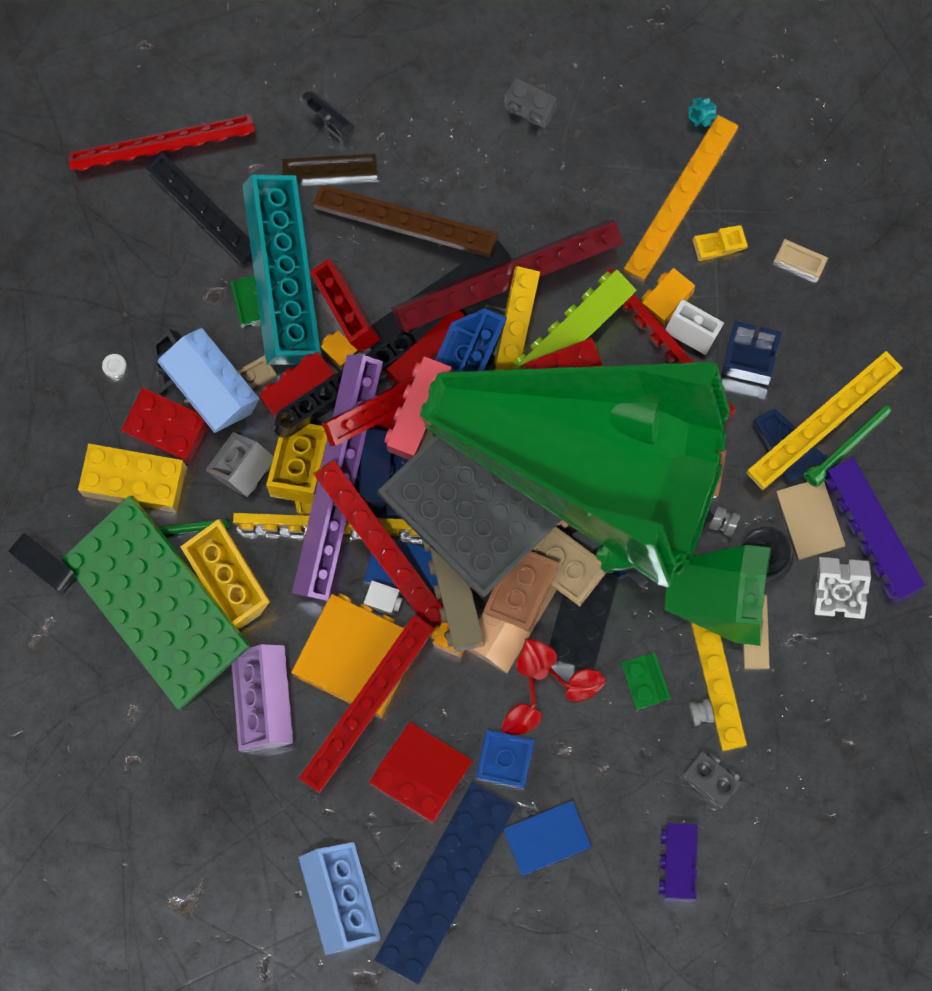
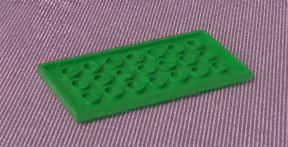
[61,496,251,710]

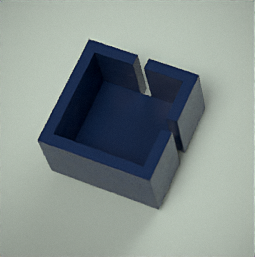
[721,321,782,385]

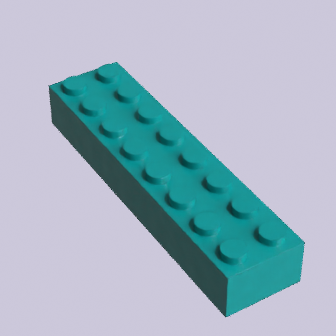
[242,174,321,365]

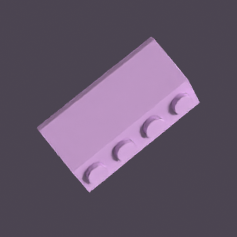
[232,644,293,751]

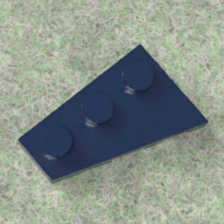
[753,409,829,483]

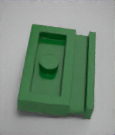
[230,275,261,327]
[621,652,671,711]

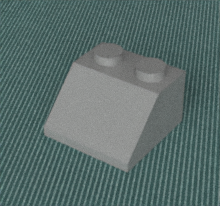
[205,432,274,497]

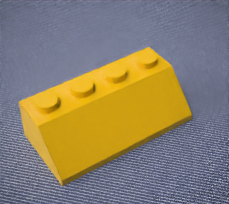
[180,519,270,629]

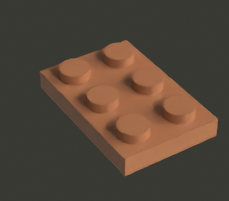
[483,552,559,632]

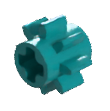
[688,97,717,127]

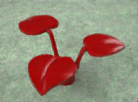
[501,638,606,735]

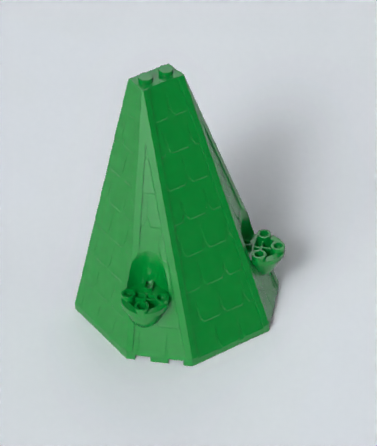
[420,362,730,587]

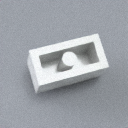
[665,299,724,355]

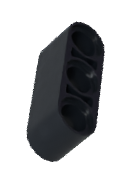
[8,533,77,594]

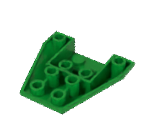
[664,544,771,646]

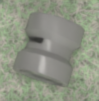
[709,506,741,537]

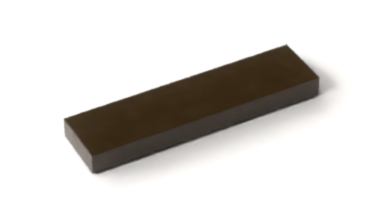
[282,153,377,183]

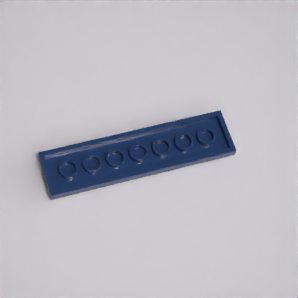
[374,782,516,985]

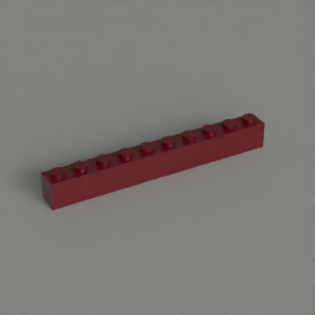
[391,220,623,332]

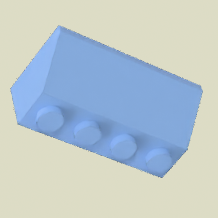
[157,328,259,433]
[299,842,381,955]

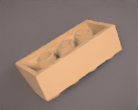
[467,585,557,674]

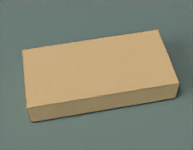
[774,239,828,281]

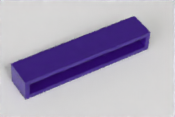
[825,457,925,603]

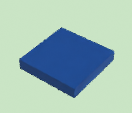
[475,729,535,789]

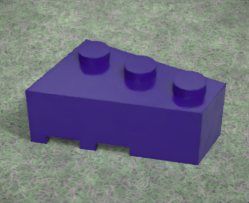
[658,823,697,903]

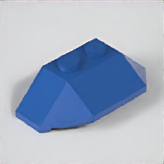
[435,308,507,372]

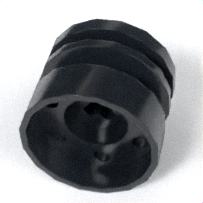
[740,527,794,581]

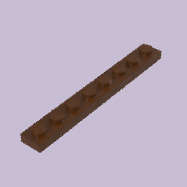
[313,184,498,258]

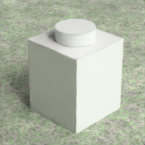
[364,581,403,617]

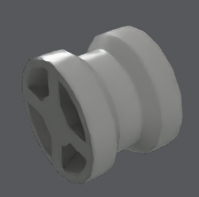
[689,698,714,726]

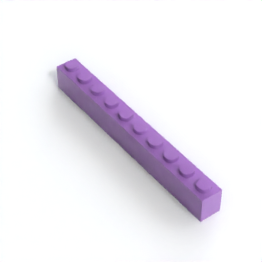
[292,354,383,601]

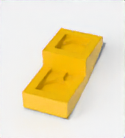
[692,225,748,261]

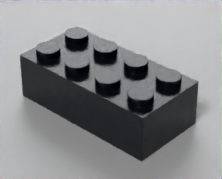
[549,573,619,671]

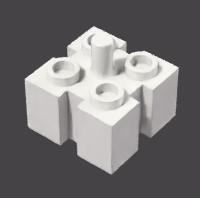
[814,557,871,619]

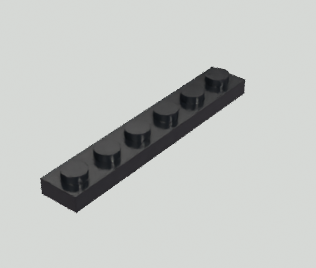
[145,152,252,265]

